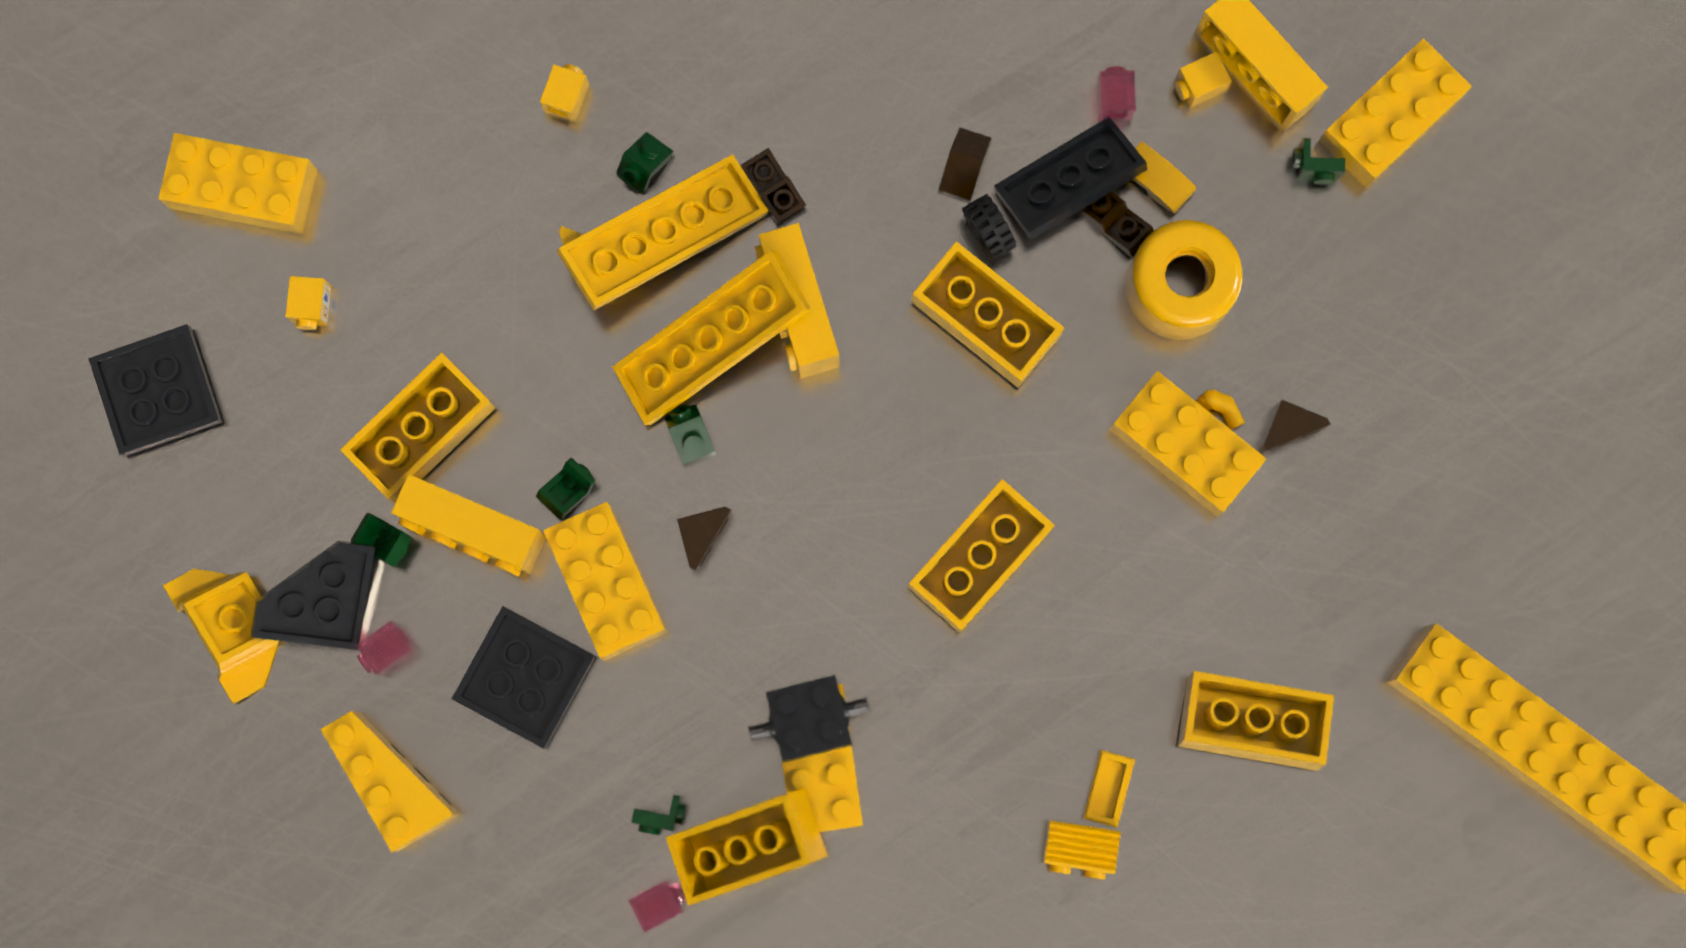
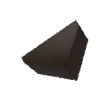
[938,127,992,202]
[1258,400,1331,455]
[677,506,733,573]

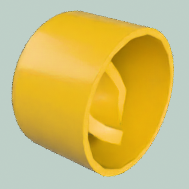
[1125,220,1243,340]

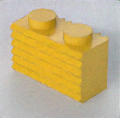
[1042,820,1121,880]

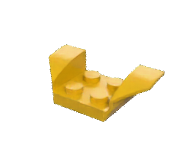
[163,569,279,704]

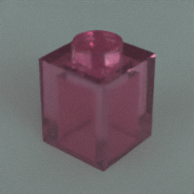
[1097,66,1136,121]
[356,621,417,676]
[628,879,687,933]

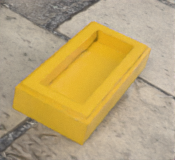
[1082,750,1135,828]

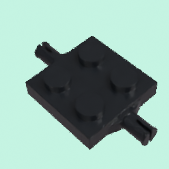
[748,675,870,763]

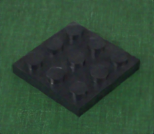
[88,324,222,457]
[451,606,596,749]

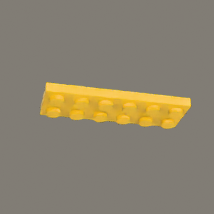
[557,154,769,311]
[612,250,811,425]

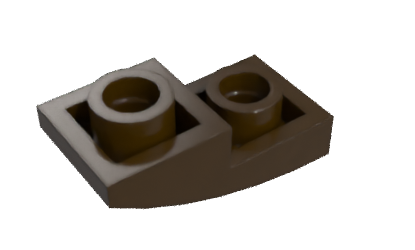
[740,147,806,223]
[1080,192,1154,257]

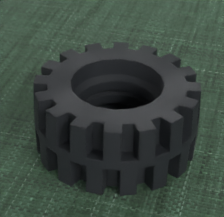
[962,194,1017,261]

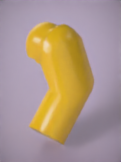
[1197,389,1246,430]

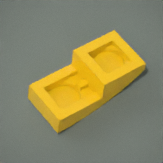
[1132,141,1197,214]

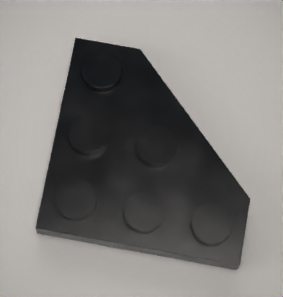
[250,540,375,650]

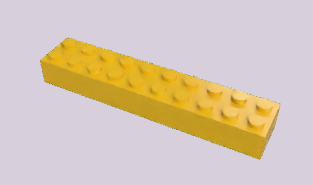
[1387,623,1686,894]

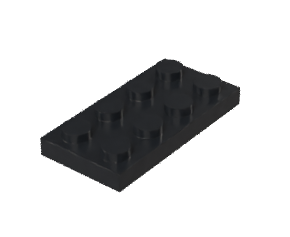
[994,116,1148,240]

